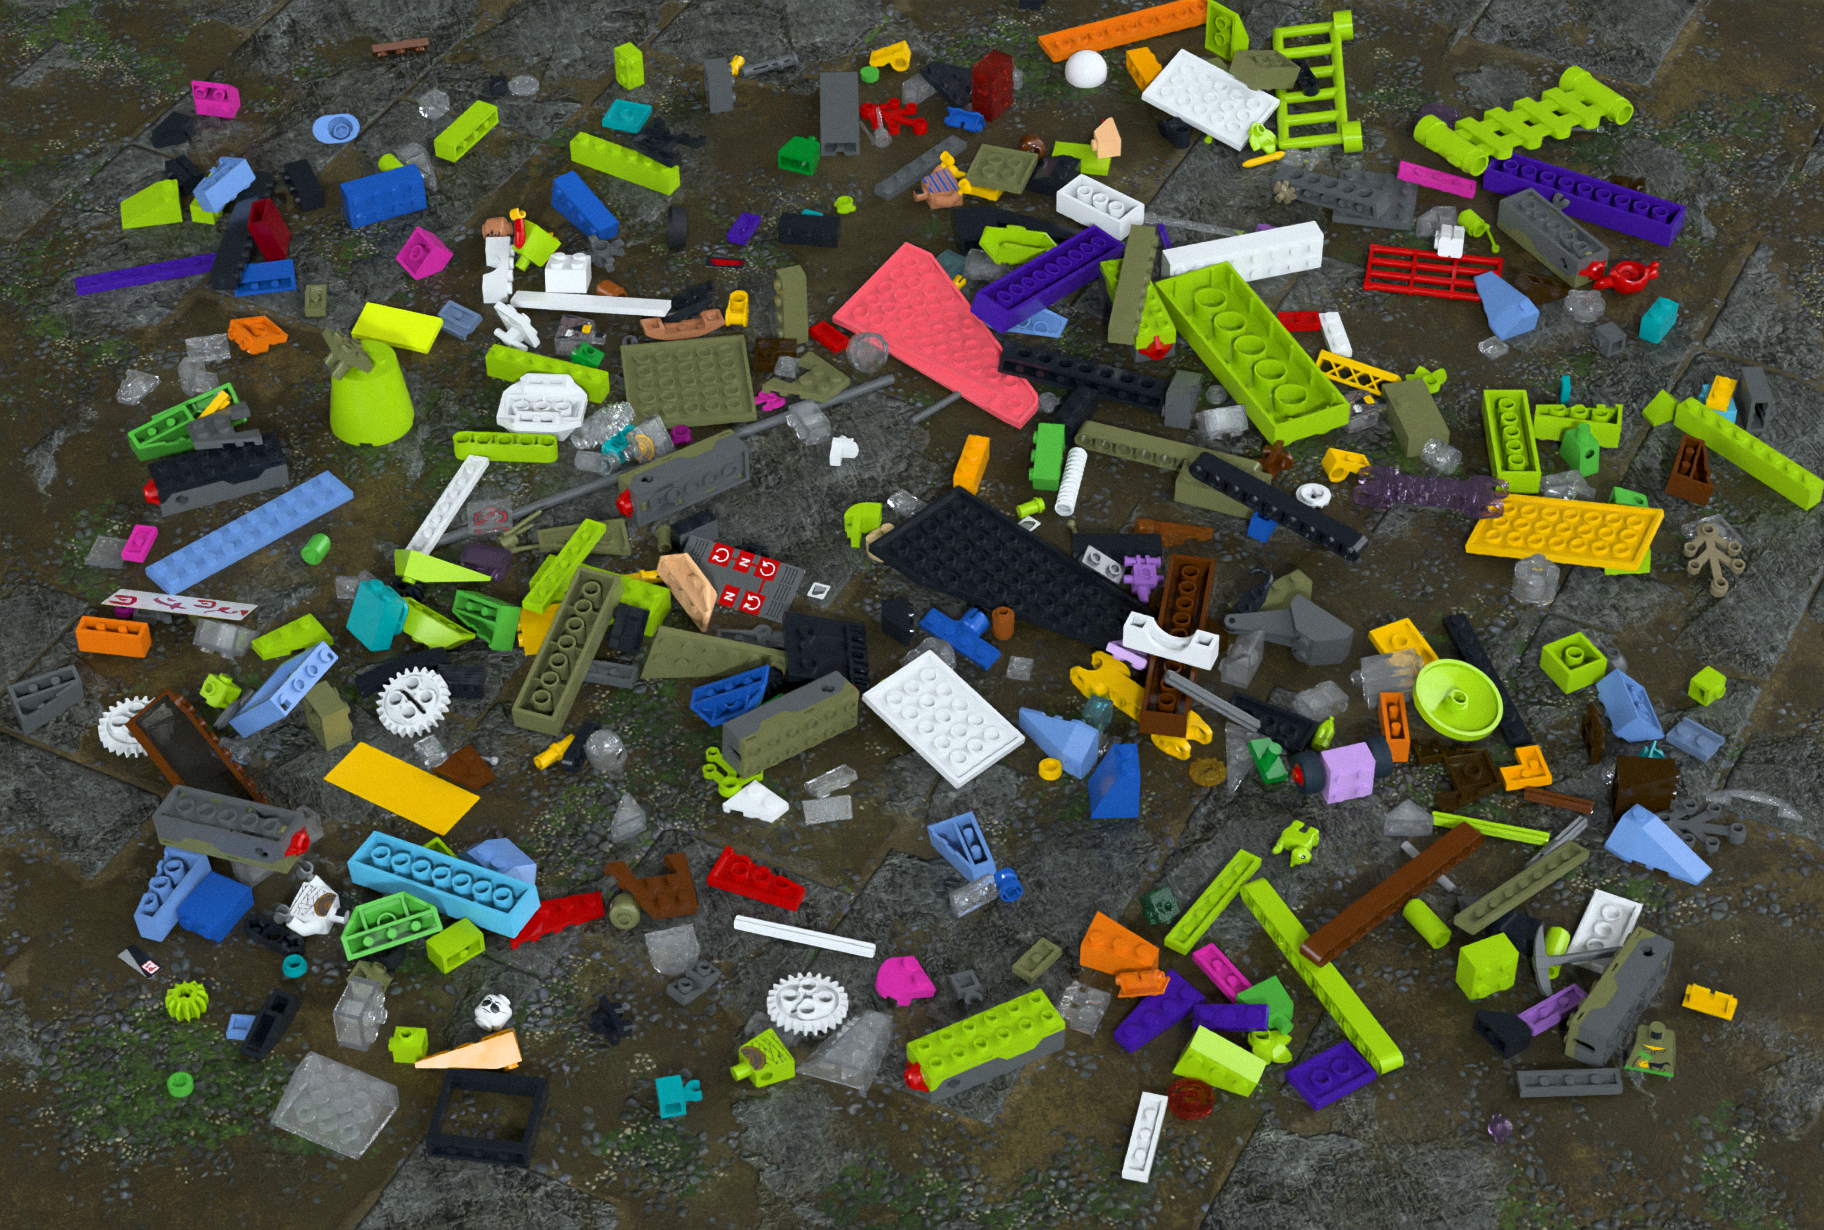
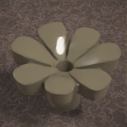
[1273,180,1297,204]

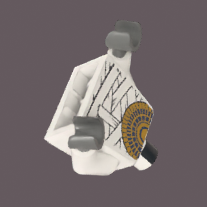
[274,861,349,937]

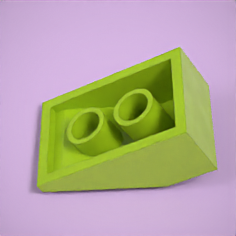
[1205,0,1249,62]
[120,179,183,229]

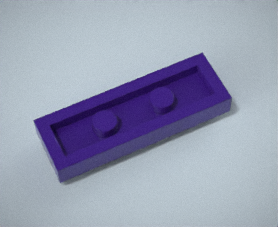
[1192,1004,1270,1032]

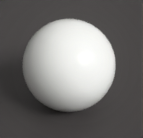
[1065,50,1107,88]

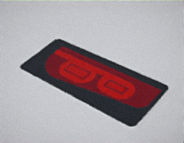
[705,256,745,269]

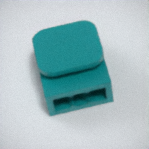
[346,579,408,652]

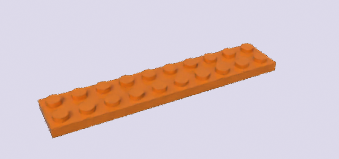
[1038,0,1208,62]

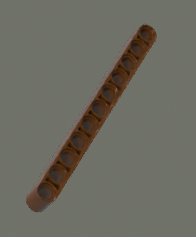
[1300,822,1485,968]

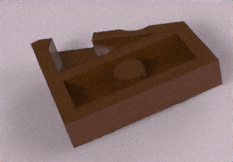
[431,744,495,791]

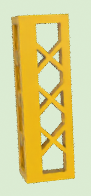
[1316,349,1402,397]

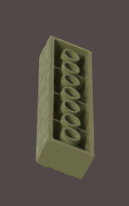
[511,566,624,737]

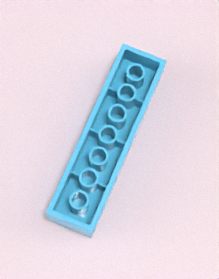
[347,830,541,939]

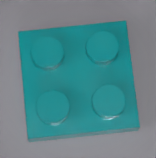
[602,99,652,133]

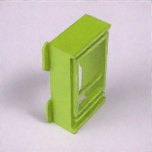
[979,225,1057,266]

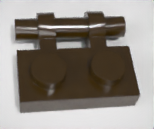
[1580,703,1606,764]

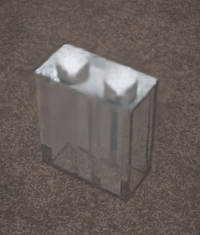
[1360,648,1424,709]

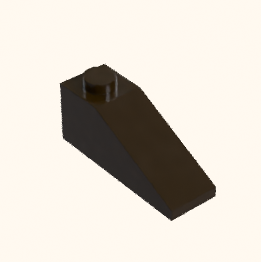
[1512,271,1575,306]

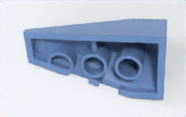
[1019,707,1099,779]
[1604,804,1712,885]

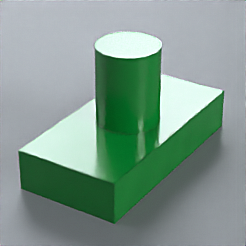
[1247,737,1288,784]

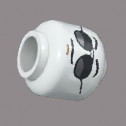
[475,994,512,1032]

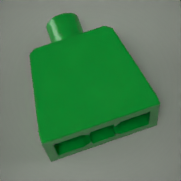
[778,136,820,176]

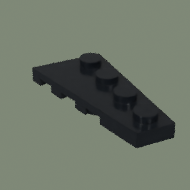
[1228,691,1319,754]

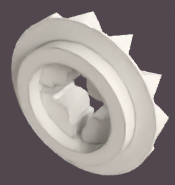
[1296,483,1331,509]

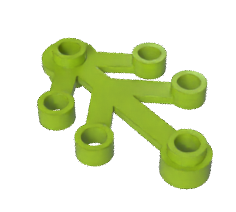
[703,747,764,798]

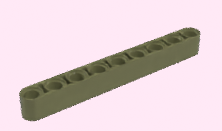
[1074,421,1263,472]

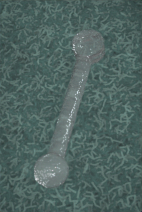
[1571,126,1605,133]

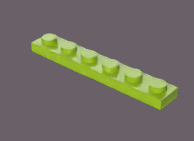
[522,518,606,615]
[1164,849,1262,955]

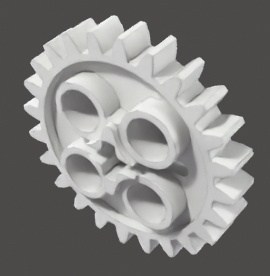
[376,667,451,738]
[98,696,175,758]
[767,972,848,1036]

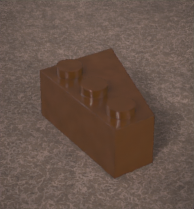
[1664,434,1714,507]

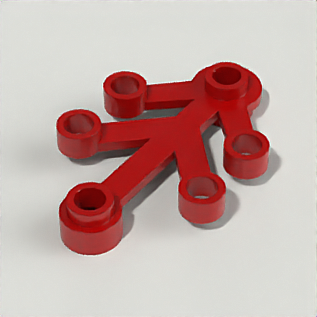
[859,98,928,135]

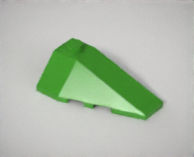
[151,382,248,427]

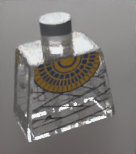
[622,415,677,462]

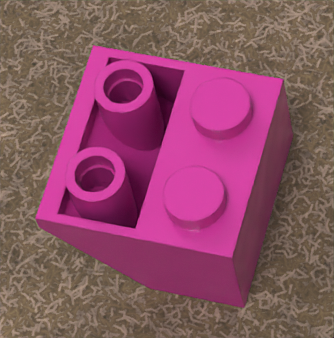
[191,80,241,118]

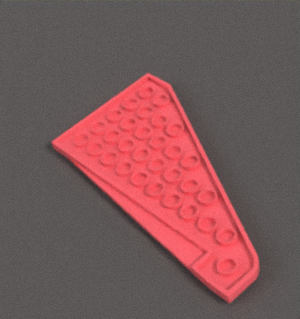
[832,242,1039,429]

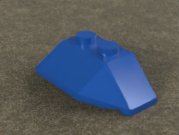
[689,665,770,727]

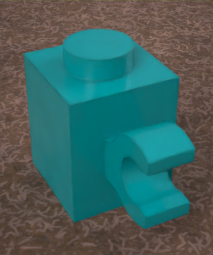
[655,1075,702,1119]

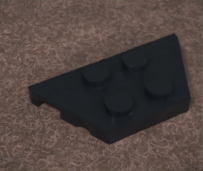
[641,280,714,323]

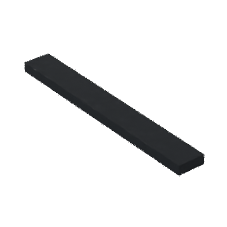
[992,207,1127,258]

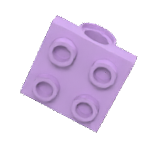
[1106,640,1151,670]

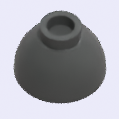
[1602,647,1627,677]

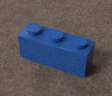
[234,259,297,297]

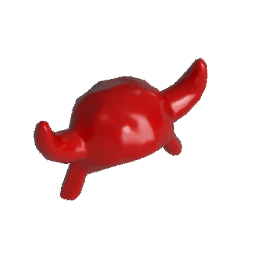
[1592,261,1659,295]

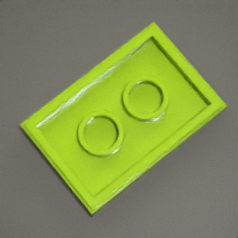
[1052,141,1112,176]

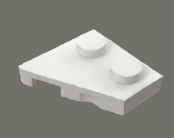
[723,780,789,822]

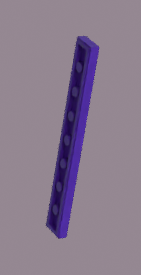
[74,252,217,296]

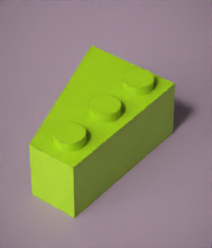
[1172,1025,1267,1097]

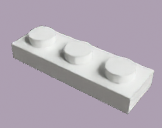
[1319,312,1352,357]

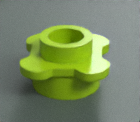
[834,196,856,214]

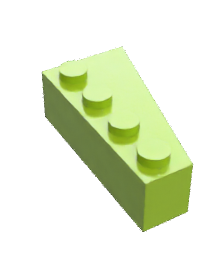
[1533,404,1623,448]

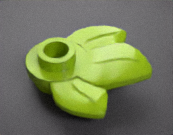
[1248,122,1278,154]
[1405,366,1447,394]
[1247,1030,1293,1065]

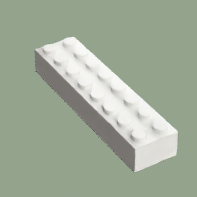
[1161,221,1324,282]

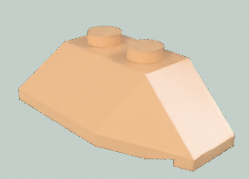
[656,553,717,633]

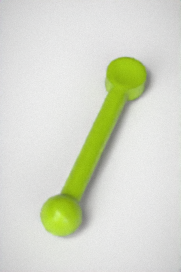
[1485,223,1500,253]

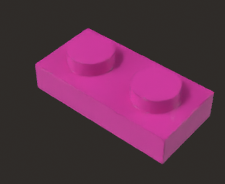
[121,524,158,563]

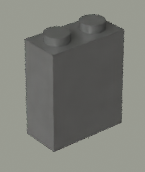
[1735,366,1773,432]

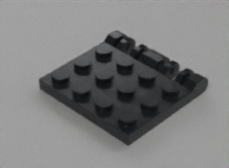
[782,611,871,697]

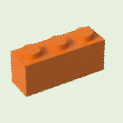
[75,616,152,658]
[1378,692,1410,762]

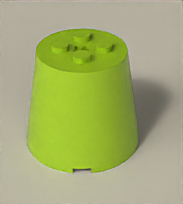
[330,340,415,446]

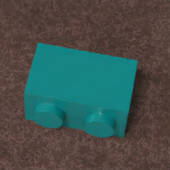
[1639,296,1679,344]

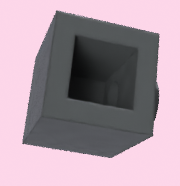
[1592,321,1627,357]

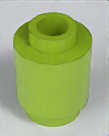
[1457,209,1486,237]

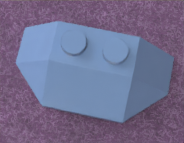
[456,838,537,885]

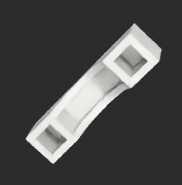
[482,237,515,303]
[1123,611,1219,670]

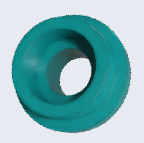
[282,954,307,978]

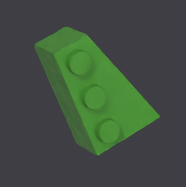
[127,404,202,461]
[1029,423,1065,491]
[452,590,522,651]

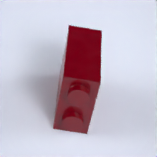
[247,197,291,262]

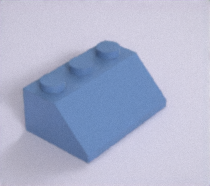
[1596,668,1665,742]

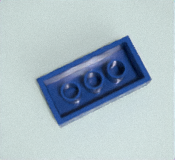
[340,163,427,229]

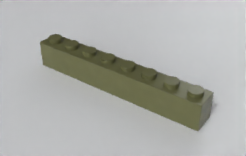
[1108,224,1159,345]

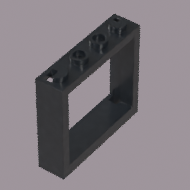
[425,1068,550,1168]

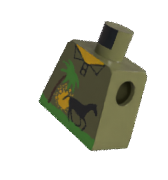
[1625,1021,1676,1077]

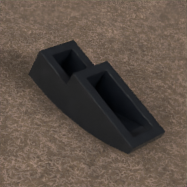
[239,989,302,1061]

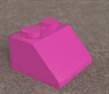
[395,226,453,280]

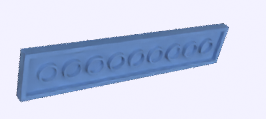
[145,470,354,595]

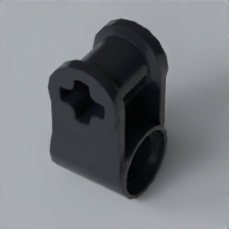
[1158,116,1190,149]

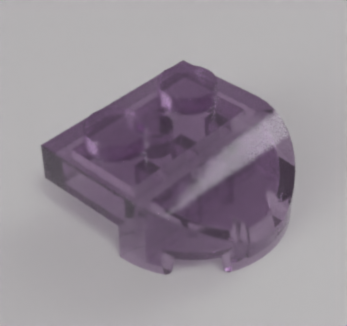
[1414,103,1460,131]

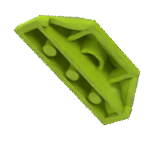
[402,597,476,650]

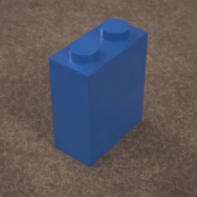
[177,871,254,943]

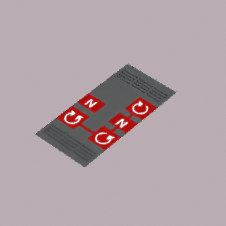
[667,535,805,623]

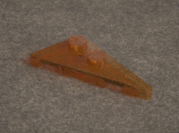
[1134,518,1214,547]

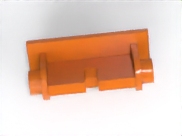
[1115,969,1170,998]

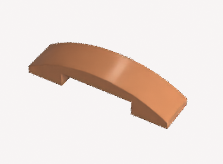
[640,309,725,340]

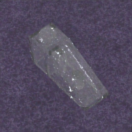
[396,141,437,192]

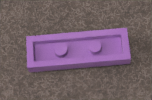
[1517,983,1589,1037]

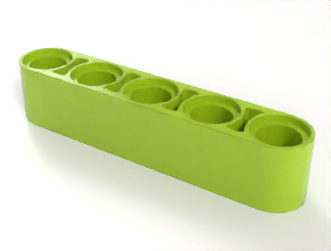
[453,431,559,463]

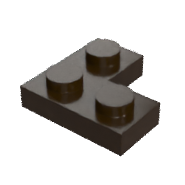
[754,338,797,372]

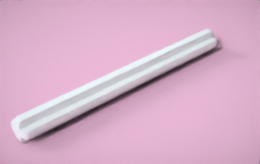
[734,915,876,958]

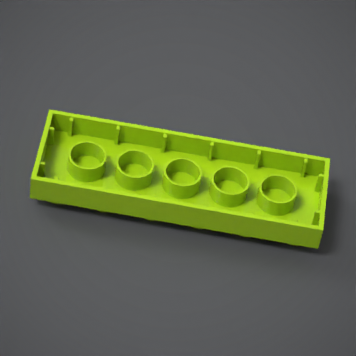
[1155,261,1350,446]

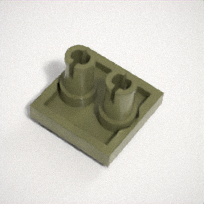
[322,328,373,381]

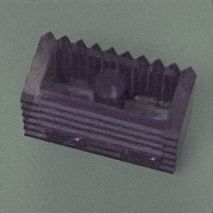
[460,542,512,582]

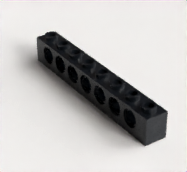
[998,341,1169,413]

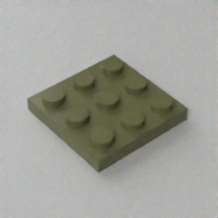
[965,144,1038,194]

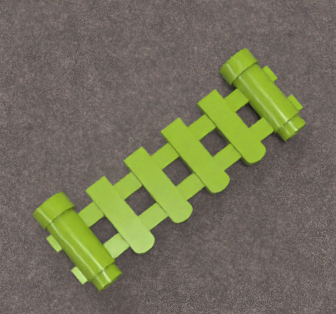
[1414,65,1634,176]

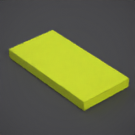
[351,302,443,354]

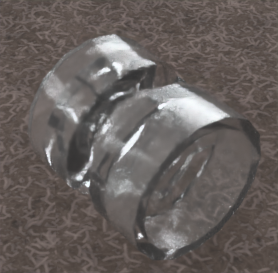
[1421,437,1462,475]

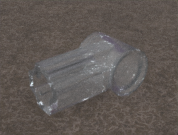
[575,450,621,476]

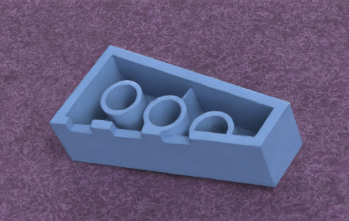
[134,846,212,942]

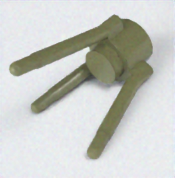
[496,510,542,555]

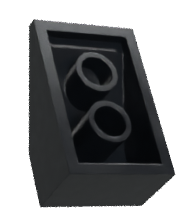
[1024,155,1081,198]

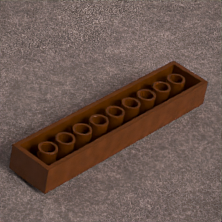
[1139,554,1216,738]

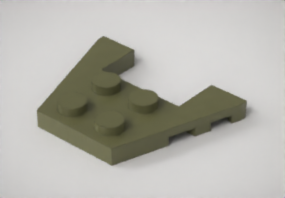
[762,351,850,403]

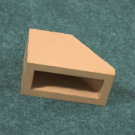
[1091,117,1121,158]

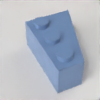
[193,156,256,213]
[927,811,997,888]

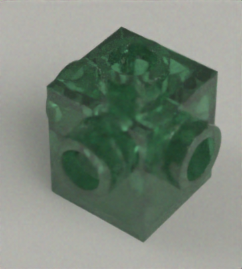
[1138,886,1180,926]

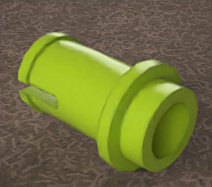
[1016,497,1045,519]

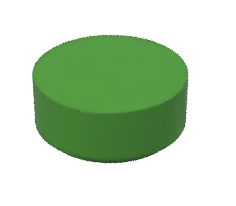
[860,66,879,83]
[167,1072,194,1097]

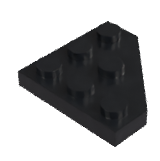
[919,61,998,109]

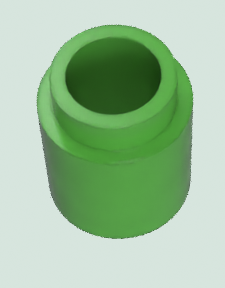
[301,533,331,565]

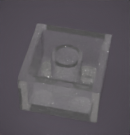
[333,975,387,1052]

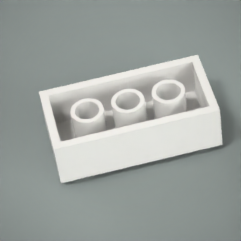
[1056,174,1144,241]

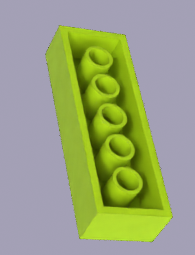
[1481,390,1541,494]
[529,554,671,637]

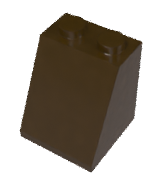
[1611,755,1680,823]

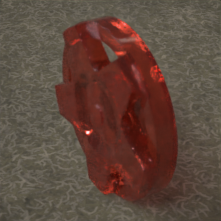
[1167,1078,1215,1121]

